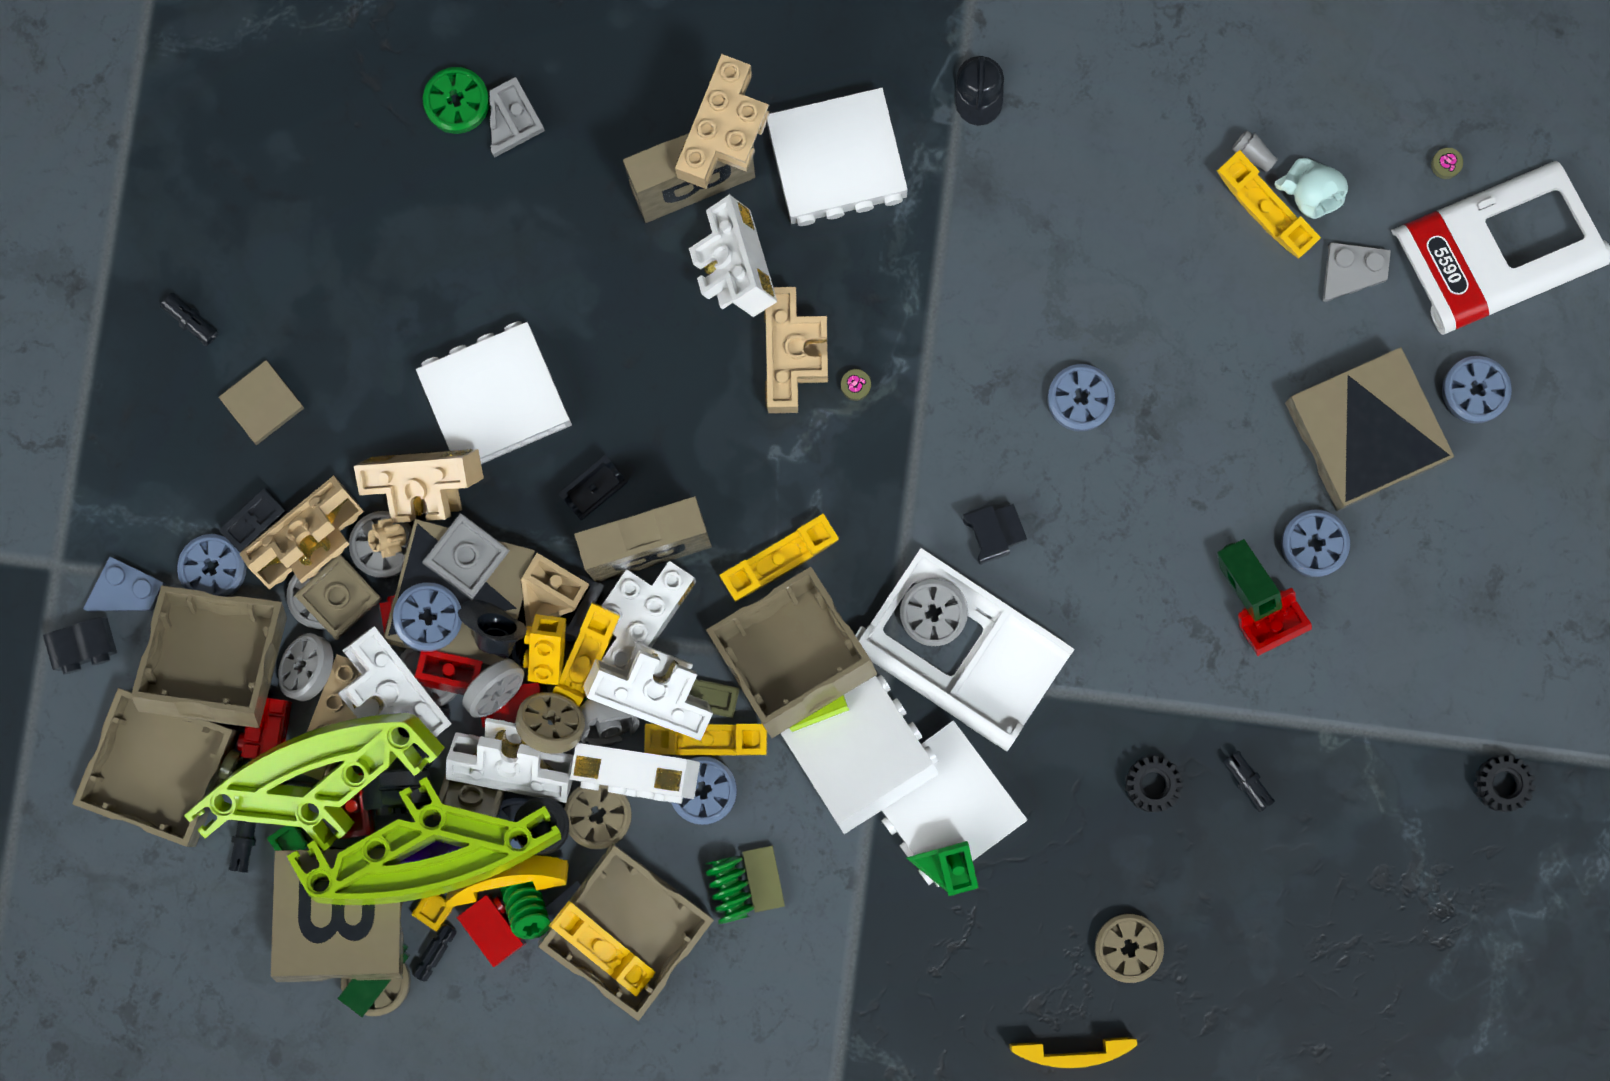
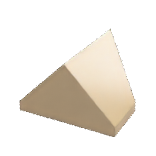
[521,553,589,627]

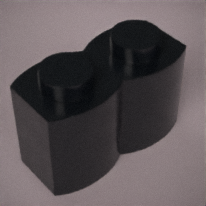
[43,617,117,675]

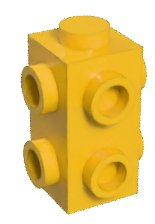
[523,614,566,685]

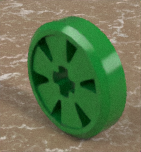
[423,67,490,134]

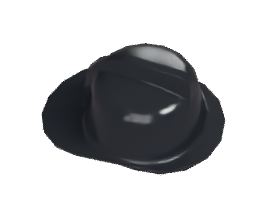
[956,56,1004,126]
[458,600,527,659]

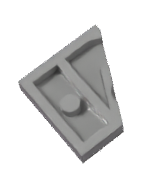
[490,77,545,158]
[1323,243,1391,302]

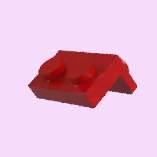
[1238,588,1312,656]

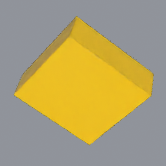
[411,895,455,932]

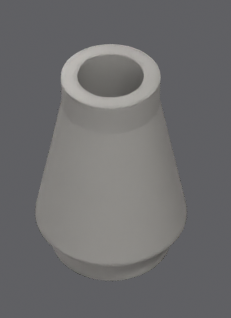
[1232,130,1278,173]

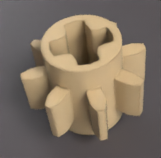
[368,518,406,558]

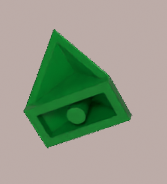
[906,841,979,896]

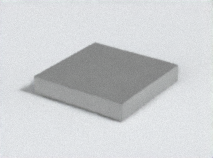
[422,513,510,600]

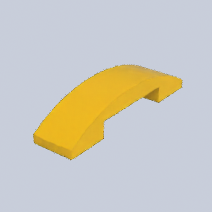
[1217,150,1321,259]
[719,513,839,601]
[552,602,620,708]
[644,724,767,756]
[445,855,568,908]
[549,901,656,997]
[1010,1037,1137,1068]

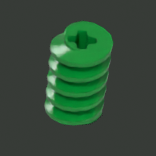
[705,856,755,924]
[500,881,550,939]

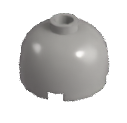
[580,699,639,747]

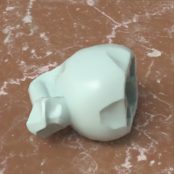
[1275,158,1348,219]

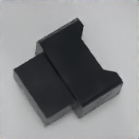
[962,503,1027,565]

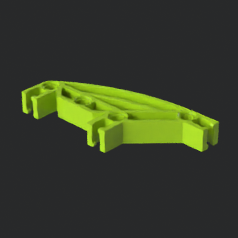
[184,713,445,851]
[287,777,561,905]

